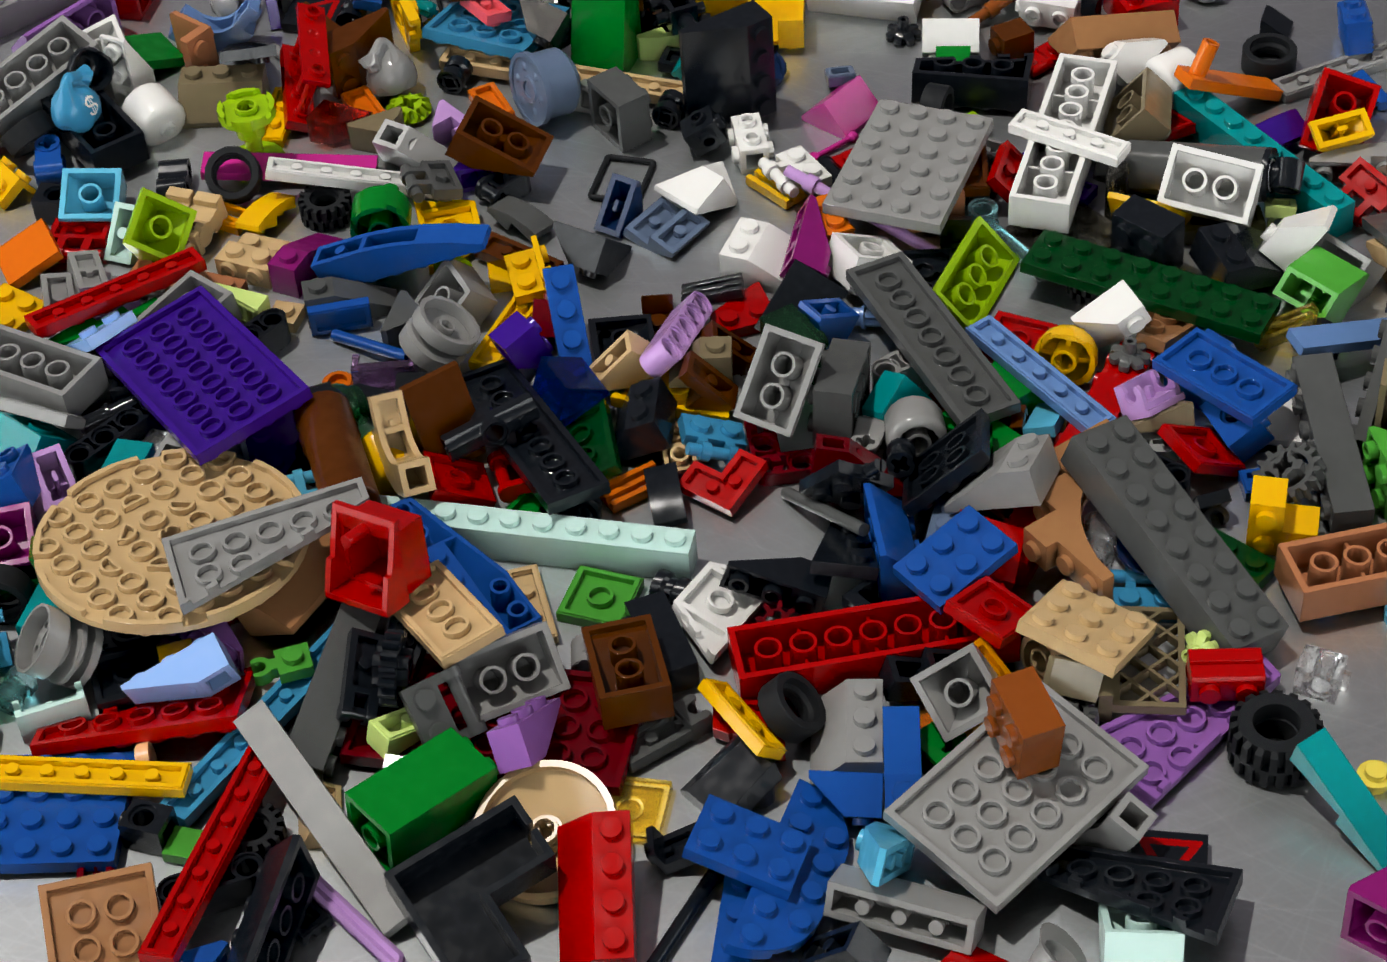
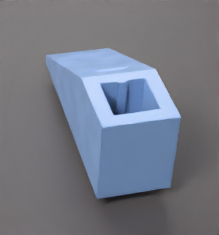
[120,632,241,704]

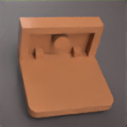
[169,10,220,67]

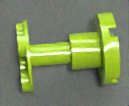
[216,87,285,182]

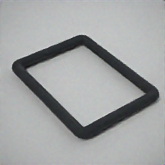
[588,154,656,201]

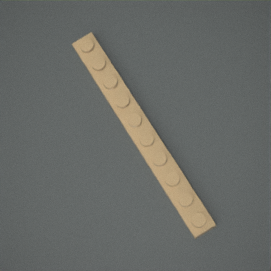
[438,44,683,104]

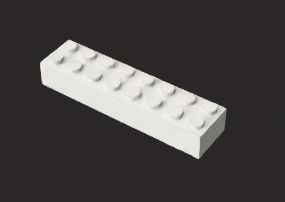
[1008,53,1118,234]

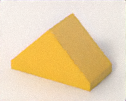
[1308,107,1375,152]

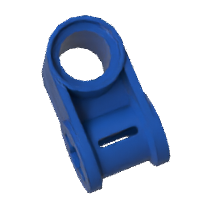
[33,134,66,187]

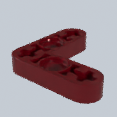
[744,421,814,487]

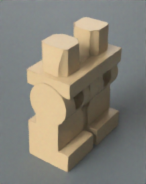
[165,186,228,257]

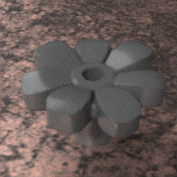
[1109,336,1151,373]

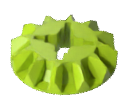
[386,92,432,125]

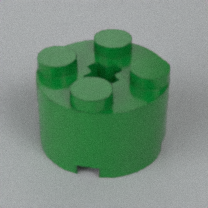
[350,183,412,237]

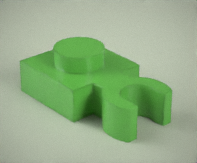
[250,642,315,686]

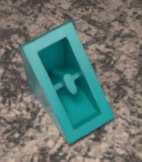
[862,370,932,420]

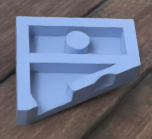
[65,310,138,352]

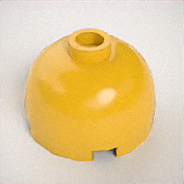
[1034,324,1098,386]

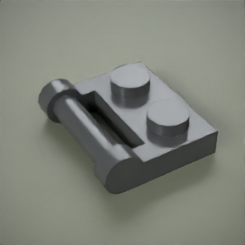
[398,664,488,744]

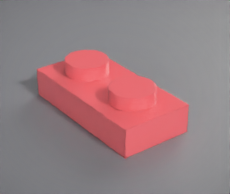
[460,0,512,27]

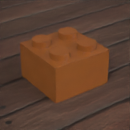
[984,666,1066,780]

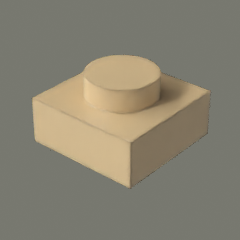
[272,300,306,333]

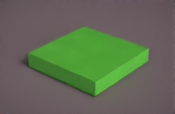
[556,565,645,627]

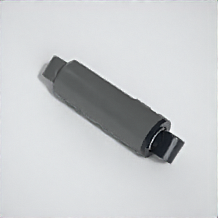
[1093,139,1305,203]

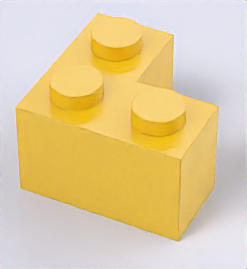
[1246,475,1321,556]

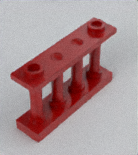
[280,2,331,134]

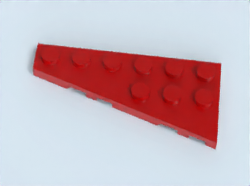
[29,667,256,756]

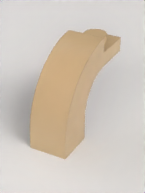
[367,390,437,498]

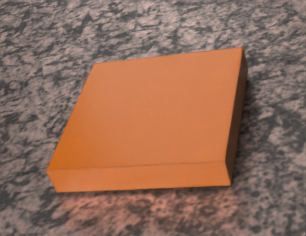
[0,218,64,289]

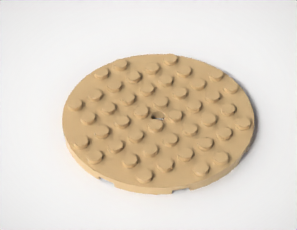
[32,448,309,636]

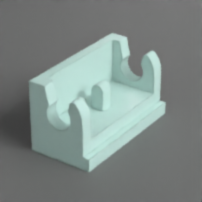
[11,680,92,744]

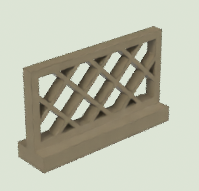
[1098,596,1187,722]

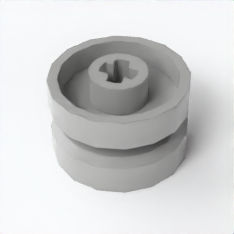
[399,295,481,372]

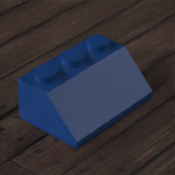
[863,483,920,602]

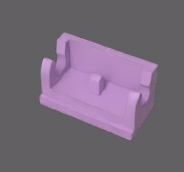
[1114,369,1185,421]

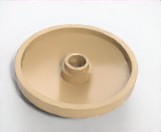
[474,760,617,905]

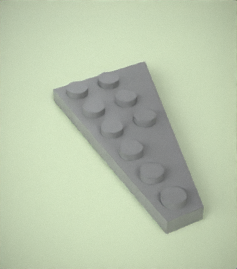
[161,476,370,616]

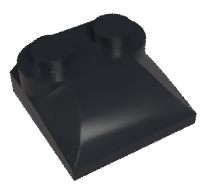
[588,314,655,362]

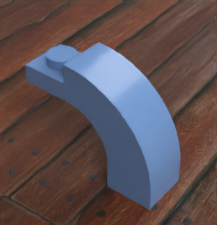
[168,0,262,52]

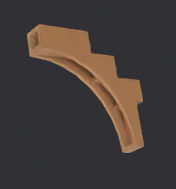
[1023,419,1114,599]

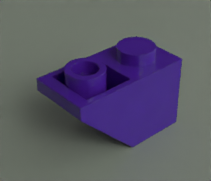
[488,311,558,369]

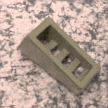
[1131,400,1195,433]

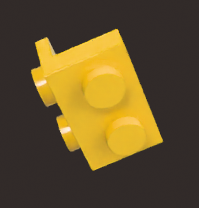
[0,156,36,210]

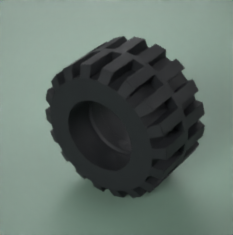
[1227,690,1324,789]

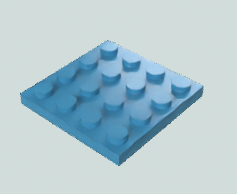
[422,0,570,60]

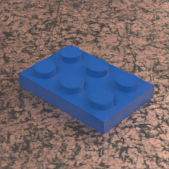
[892,505,1018,615]

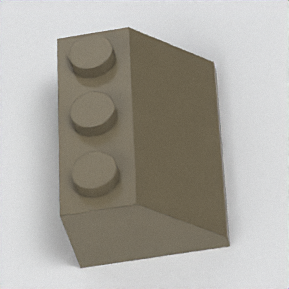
[178,63,271,129]
[1103,67,1173,141]

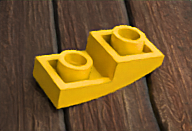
[235,192,296,235]

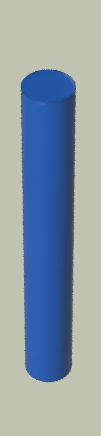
[330,329,411,363]

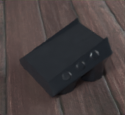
[680,735,783,811]

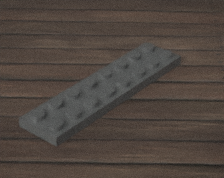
[846,251,1021,426]

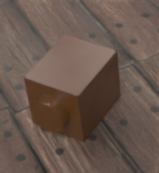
[988,17,1034,59]

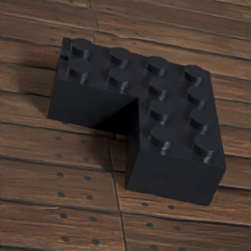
[383,795,557,962]

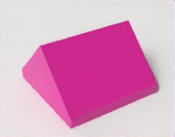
[802,75,878,139]

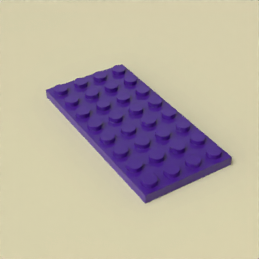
[94,285,313,466]

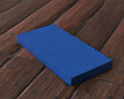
[1152,327,1298,428]

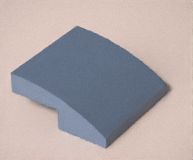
[623,196,710,258]

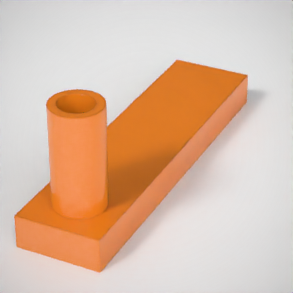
[1174,38,1284,102]

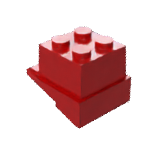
[325,500,432,618]

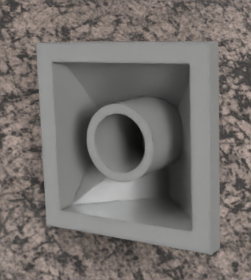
[909,642,998,743]

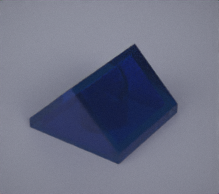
[532,356,610,427]

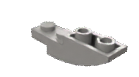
[1308,142,1387,187]

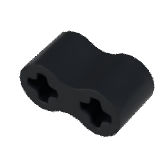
[156,158,192,197]

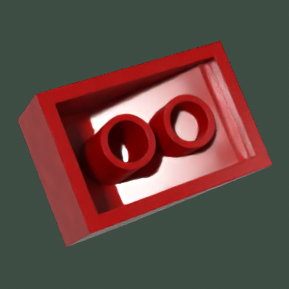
[1299,67,1381,154]

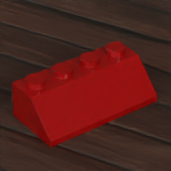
[557,810,637,962]

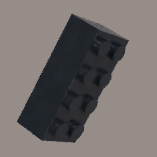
[41,90,150,171]

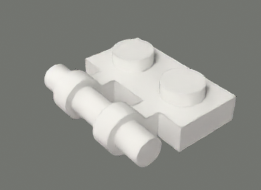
[758,145,832,198]

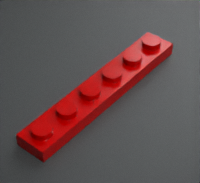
[24,247,207,338]

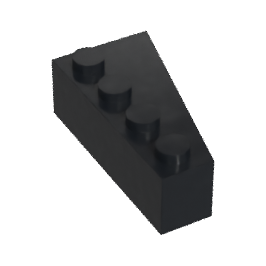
[911,53,1034,113]

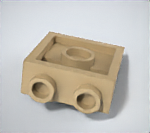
[214,231,291,290]

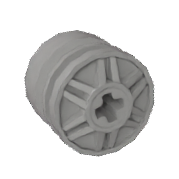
[14,603,104,690]

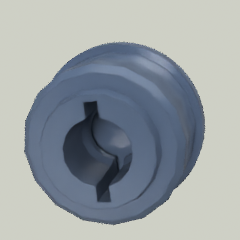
[509,47,581,127]

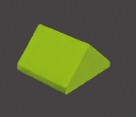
[122,187,197,262]

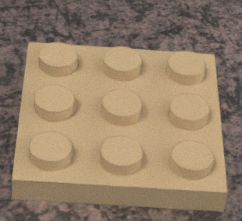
[1015,579,1158,678]

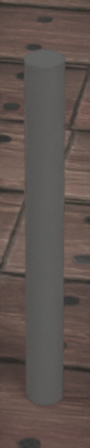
[781,486,870,537]

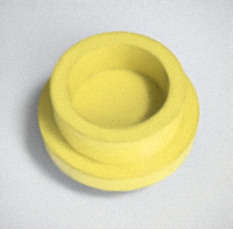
[1357,760,1387,795]

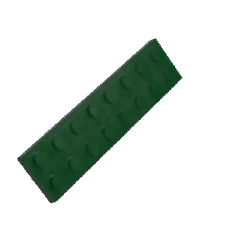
[1020,229,1281,345]

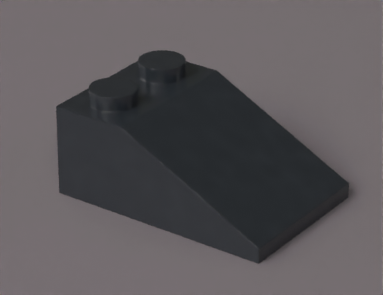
[1189,222,1285,290]

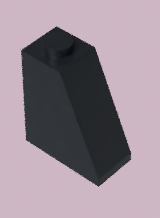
[754,259,849,334]

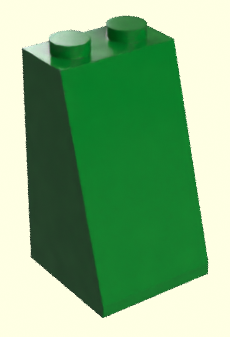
[571,0,641,73]
[345,727,499,871]

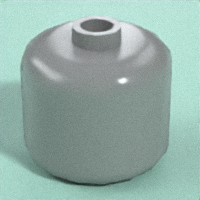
[884,395,947,460]

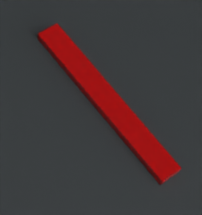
[137,745,273,962]

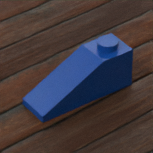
[882,706,922,809]

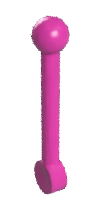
[809,131,859,160]

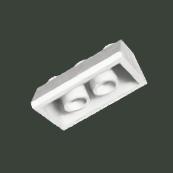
[1157,143,1264,227]

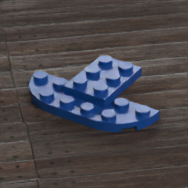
[681,779,849,960]

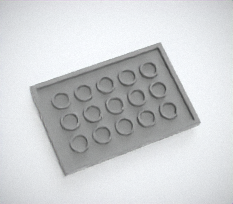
[822,99,994,235]
[883,680,1149,914]

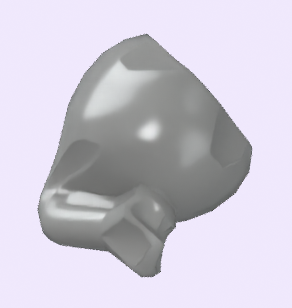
[358,37,418,97]

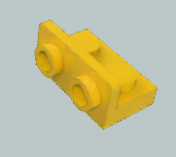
[503,235,551,306]

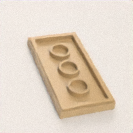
[393,560,506,670]

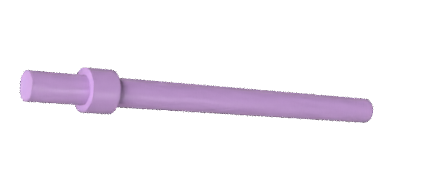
[783,165,939,250]

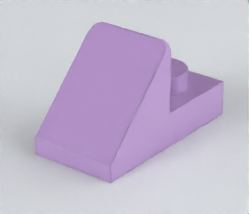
[432,99,464,145]

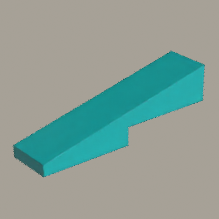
[1290,727,1387,871]

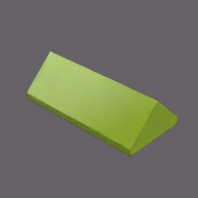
[933,216,1020,330]

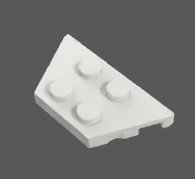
[672,561,766,664]

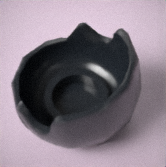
[66,46,114,92]

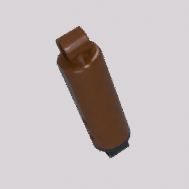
[293,381,381,503]

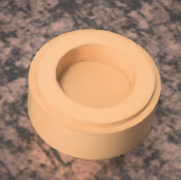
[134,741,157,761]

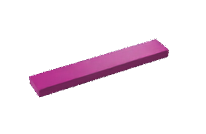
[200,152,379,181]

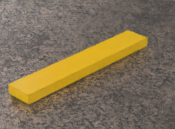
[0,755,193,798]

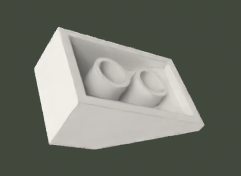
[719,217,791,294]

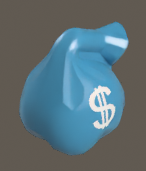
[50,64,102,133]

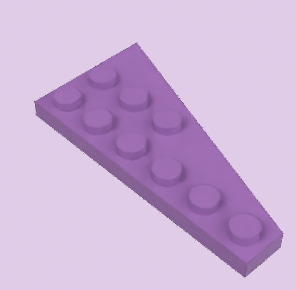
[1100,654,1281,809]

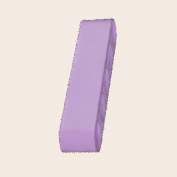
[639,291,713,378]

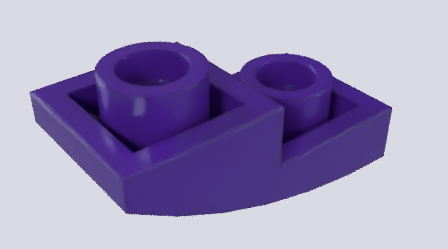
[1255,109,1304,148]

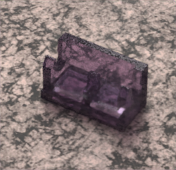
[350,354,419,391]

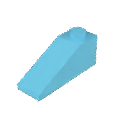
[855,821,915,887]

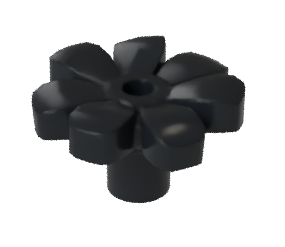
[886,16,921,46]

